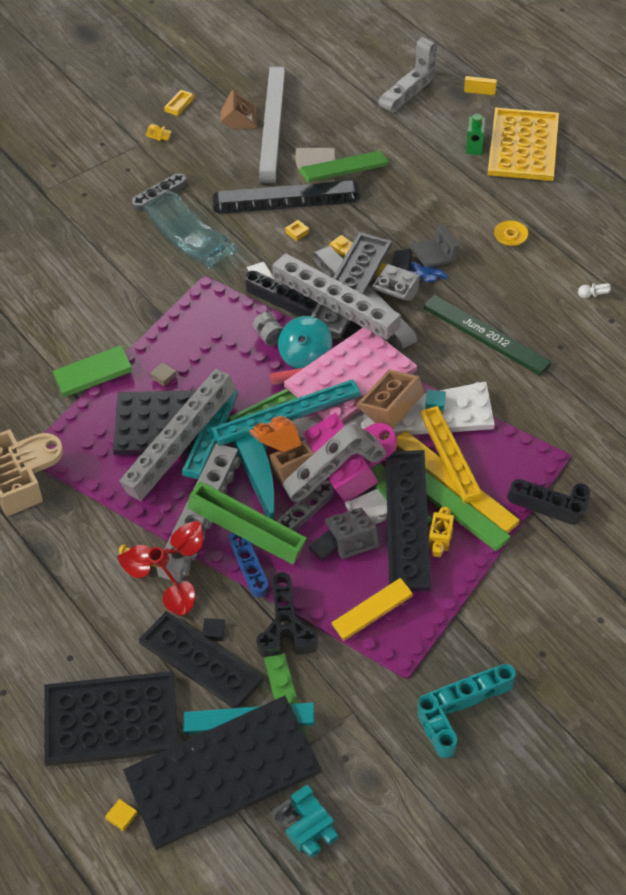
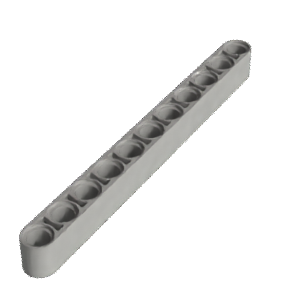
[259,66,285,184]

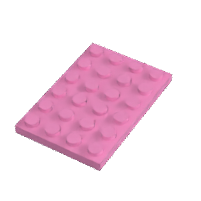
[284,328,417,423]

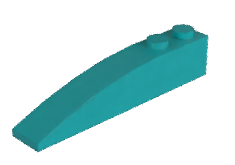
[232,435,275,521]

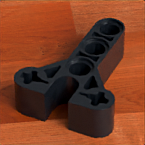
[256,572,318,657]

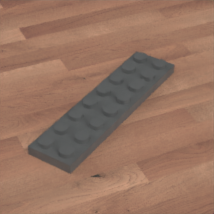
[311,232,392,338]

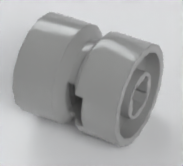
[252,312,283,346]

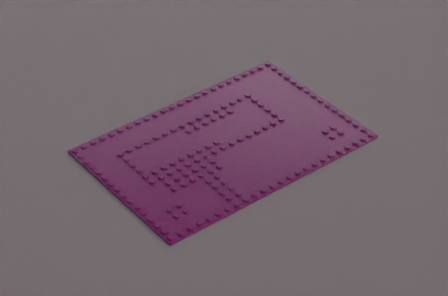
[43,276,571,679]

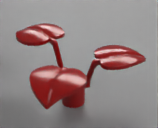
[117,521,203,616]

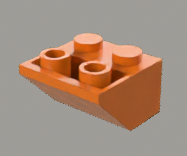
[249,416,302,452]

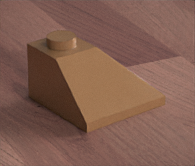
[221,90,257,129]

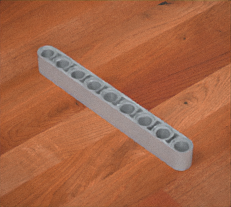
[312,245,417,350]

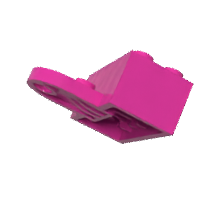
[303,412,397,502]

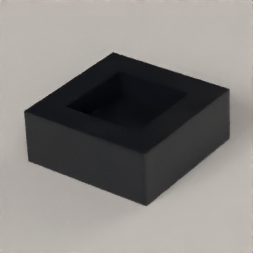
[202,618,226,641]

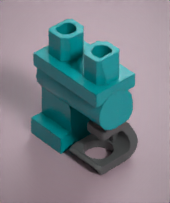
[272,784,338,858]

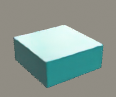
[425,390,446,411]

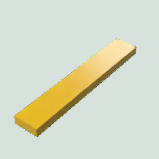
[420,406,483,503]

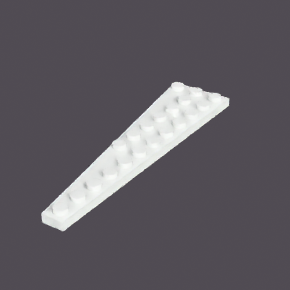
[292,382,494,442]

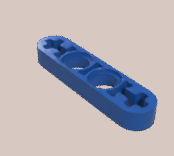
[229,532,269,598]

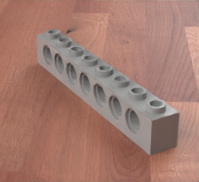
[272,253,401,340]
[119,369,236,501]
[156,443,241,583]

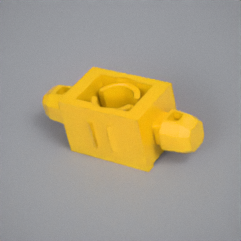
[429,507,454,557]

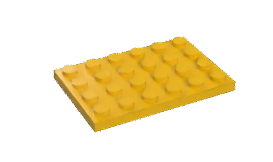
[487,108,559,181]

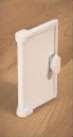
[345,489,387,525]

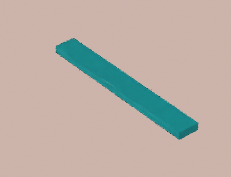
[211,379,361,446]

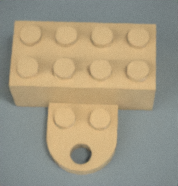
[0,429,63,517]

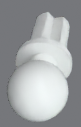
[578,283,611,298]

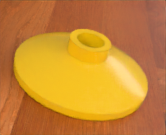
[494,221,528,246]

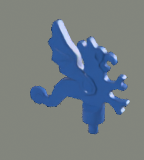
[410,262,448,282]

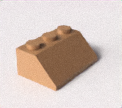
[357,369,425,429]

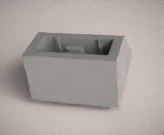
[372,264,419,301]

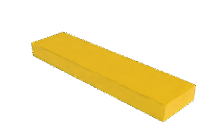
[331,578,413,641]

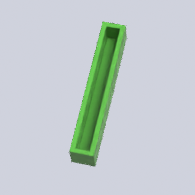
[187,481,306,565]

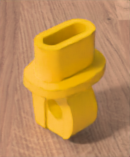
[145,124,172,141]

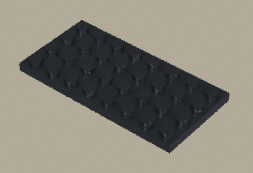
[123,696,322,850]

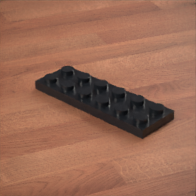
[139,611,264,708]

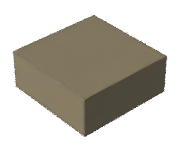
[150,362,177,386]

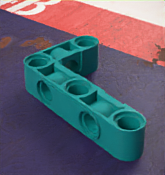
[417,664,516,759]

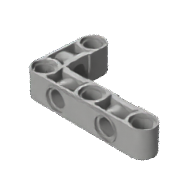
[378,37,437,113]
[283,424,386,502]

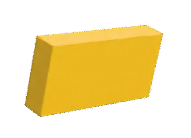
[464,76,497,95]
[164,90,194,116]

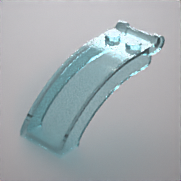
[143,190,237,269]

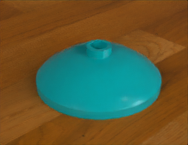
[278,316,333,369]

